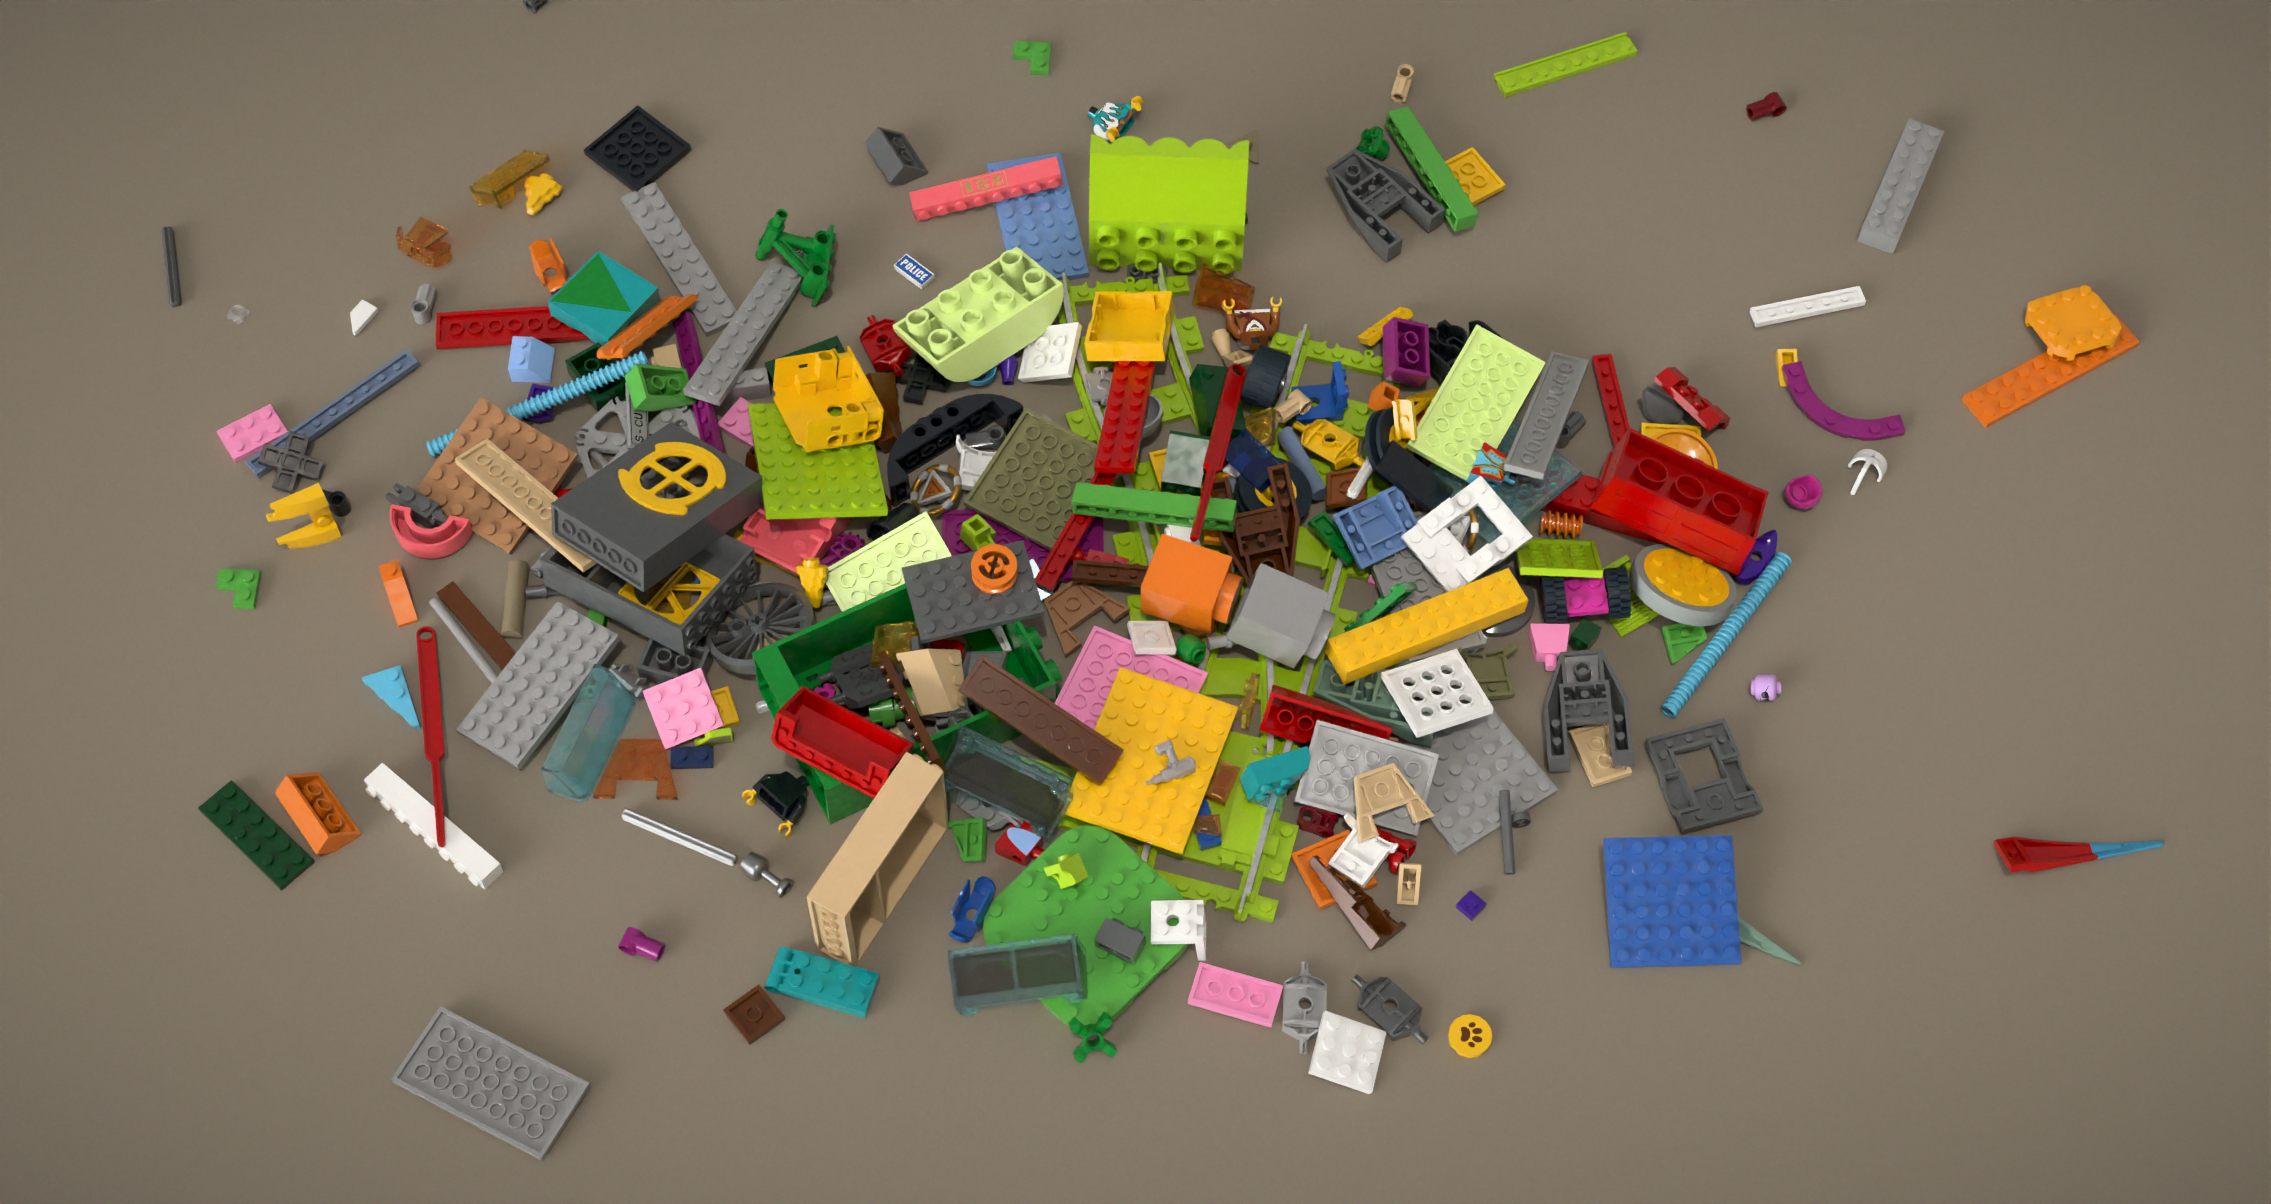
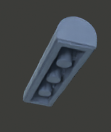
[1277,426,1327,501]

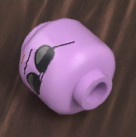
[1751,674,1781,701]

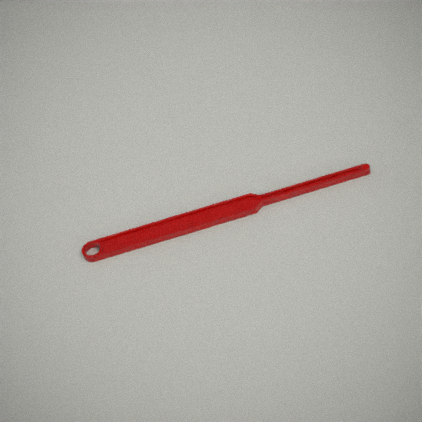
[1190,363,1246,542]
[416,626,446,847]

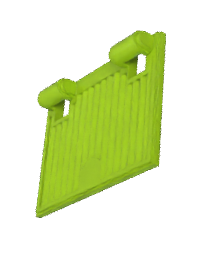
[1603,554,1660,638]

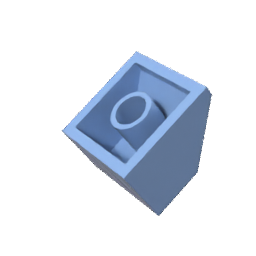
[508,336,555,383]

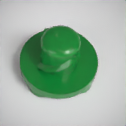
[1355,126,1390,160]

